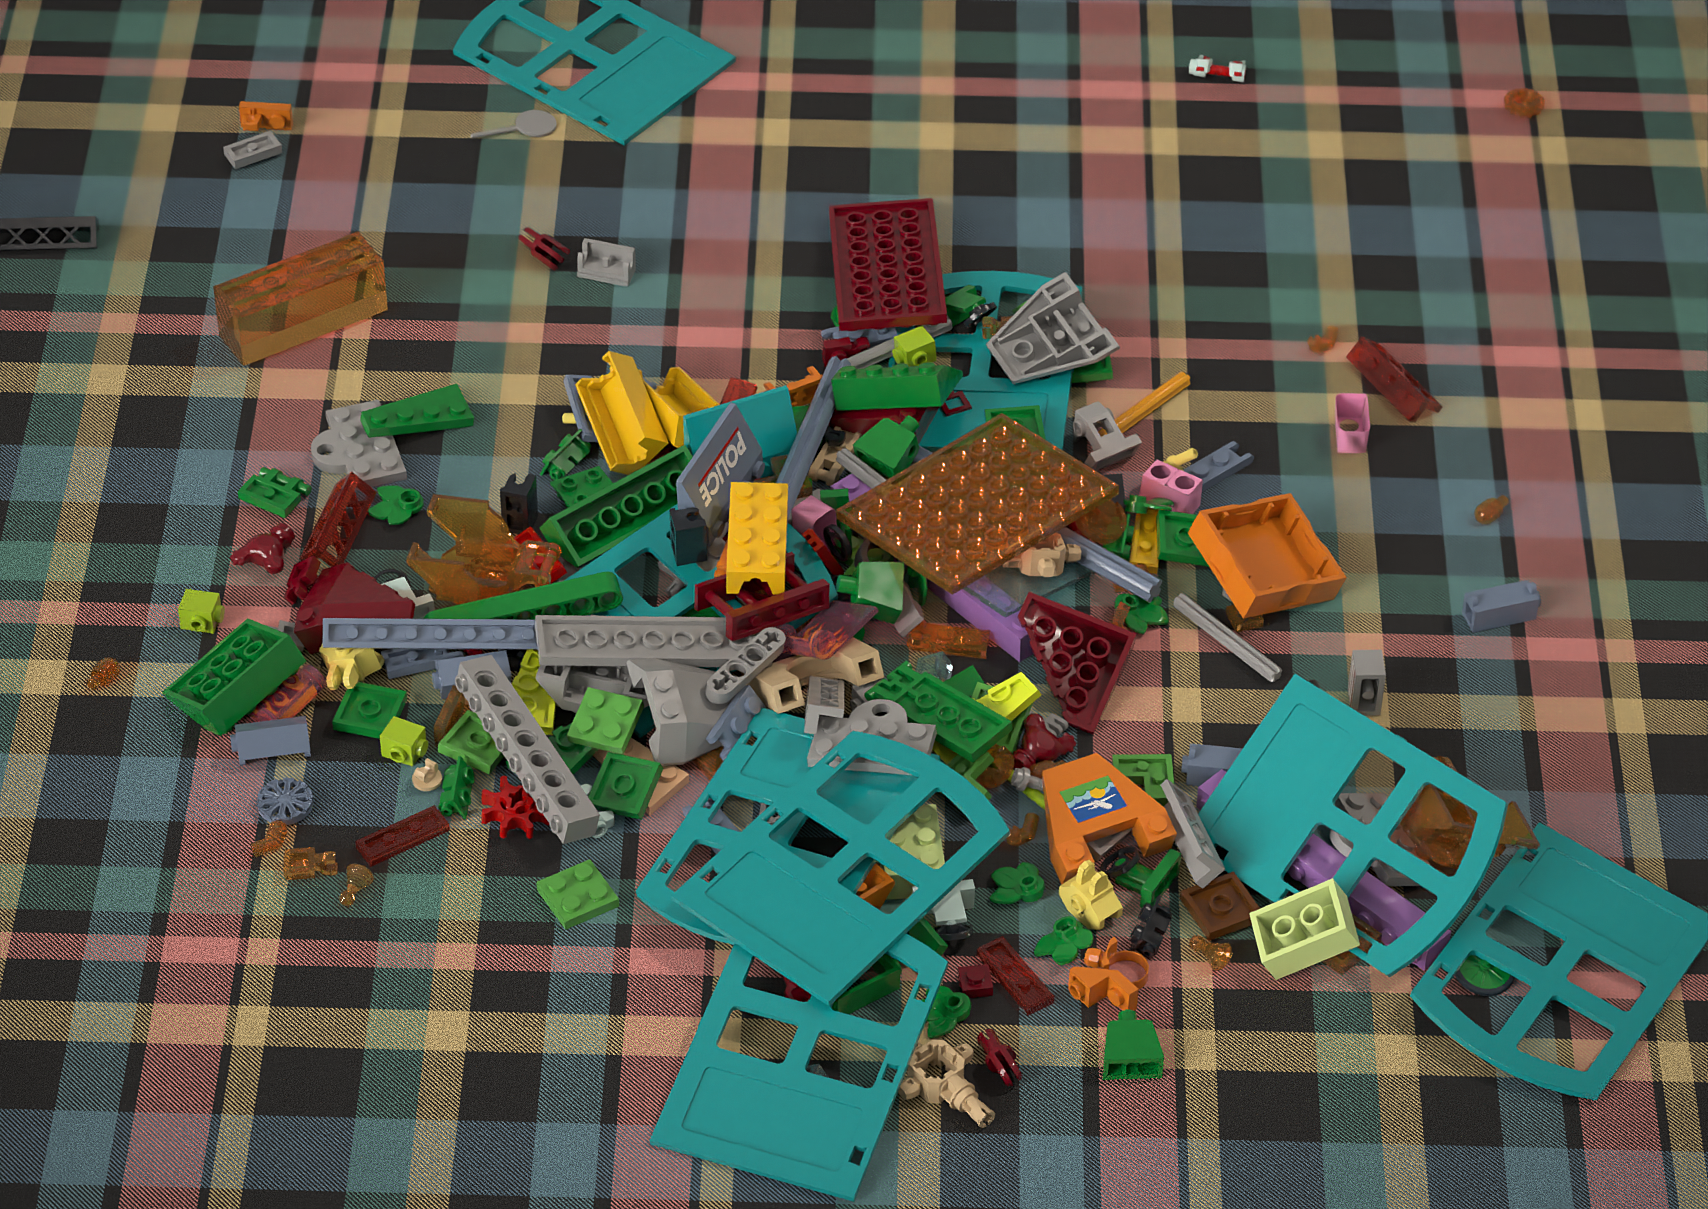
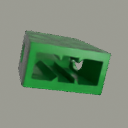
[853,416,920,484]
[836,562,904,624]
[1102,1009,1164,1080]

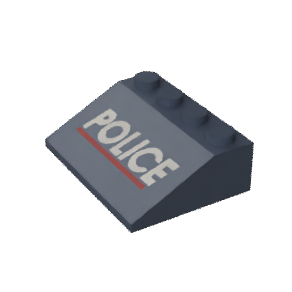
[676,402,765,547]

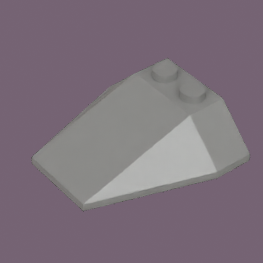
[986,272,1120,384]
[536,615,649,713]
[626,658,736,766]

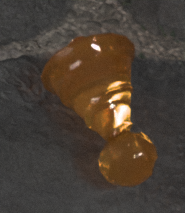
[339,863,374,907]
[1189,935,1232,971]

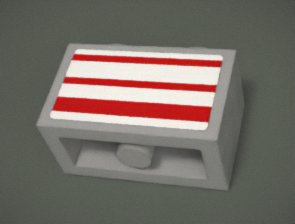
[1348,650,1386,716]

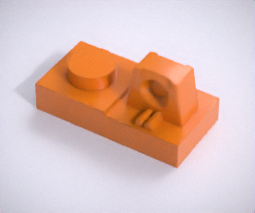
[239,101,293,131]

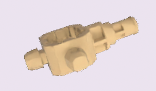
[969,530,1081,577]
[898,1039,995,1128]

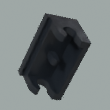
[500,473,538,534]
[669,507,707,566]

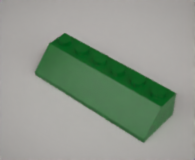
[540,445,693,568]

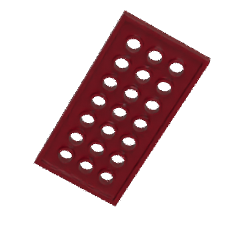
[829,198,947,332]

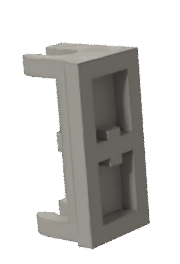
[577,238,636,287]

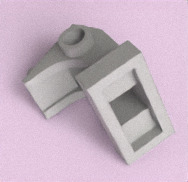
[1073,401,1142,474]

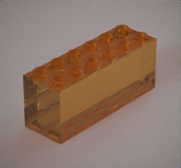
[213,231,388,366]

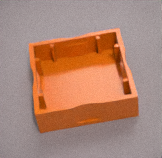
[1188,493,1347,619]

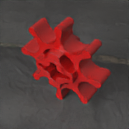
[481,776,549,839]

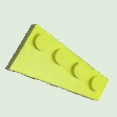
[512,650,556,735]
[932,672,1041,765]

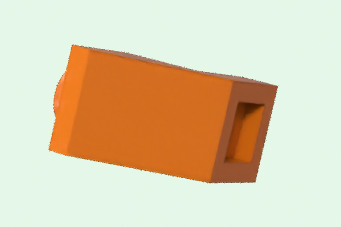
[1068,966,1139,1011]

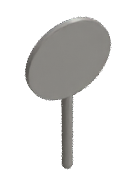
[470,110,556,138]

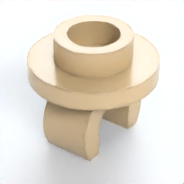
[412,758,442,791]

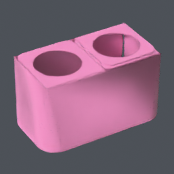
[1334,393,1370,453]
[1139,460,1203,514]
[791,495,837,561]

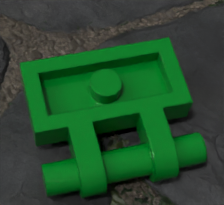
[238,467,312,518]

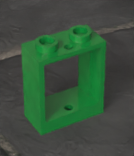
[831,954,902,1014]

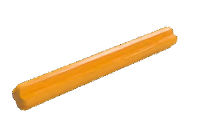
[1098,372,1190,437]

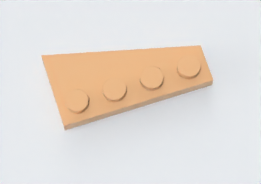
[593,738,689,815]

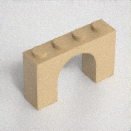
[749,636,884,714]

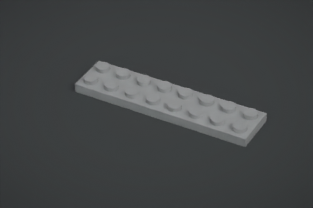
[534,615,773,668]

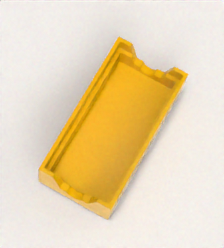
[575,351,669,475]
[638,367,720,448]
[726,482,788,595]

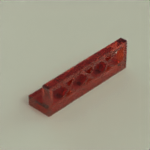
[1346,336,1443,423]
[300,471,377,567]

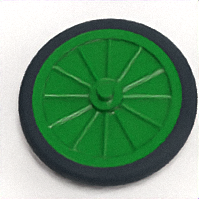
[1455,939,1515,996]

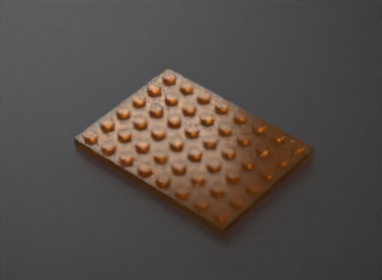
[836,413,1119,595]

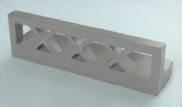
[804,676,844,734]
[1161,779,1225,888]

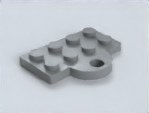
[311,400,407,491]
[807,699,937,775]
[1330,793,1430,886]

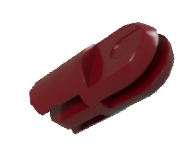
[518,227,571,271]

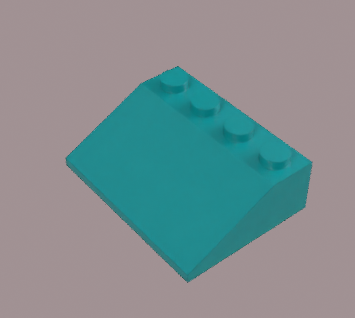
[683,385,797,479]

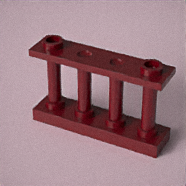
[694,552,830,642]

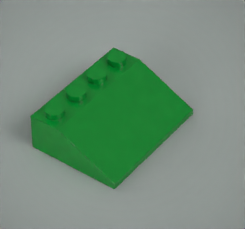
[831,362,963,410]
[162,618,306,736]

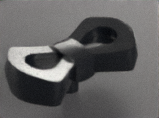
[822,424,846,447]

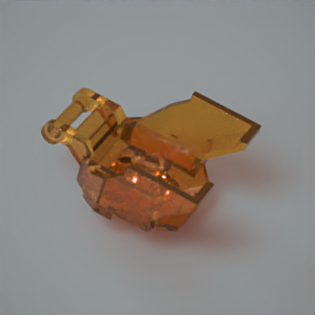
[406,494,562,605]
[1400,756,1540,869]

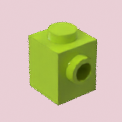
[892,326,937,367]
[178,589,225,634]
[380,716,428,767]

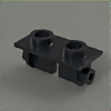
[1129,895,1172,958]

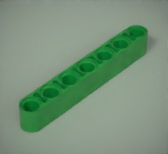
[423,572,623,620]

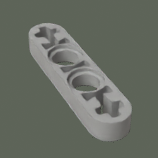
[705,627,786,704]

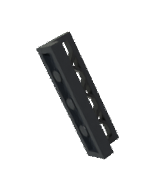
[0,216,99,251]

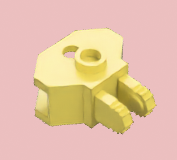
[319,643,385,690]
[1059,860,1123,930]

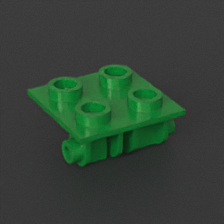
[550,466,613,508]

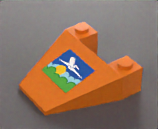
[1042,753,1177,885]

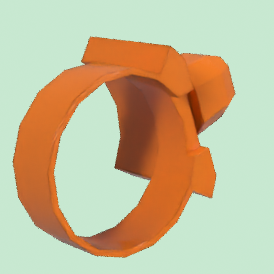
[1084,937,1149,989]

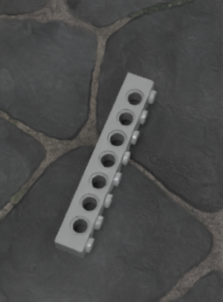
[455,655,600,844]

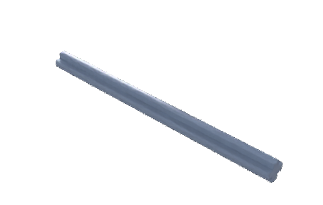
[776,356,851,520]
[909,445,1162,603]

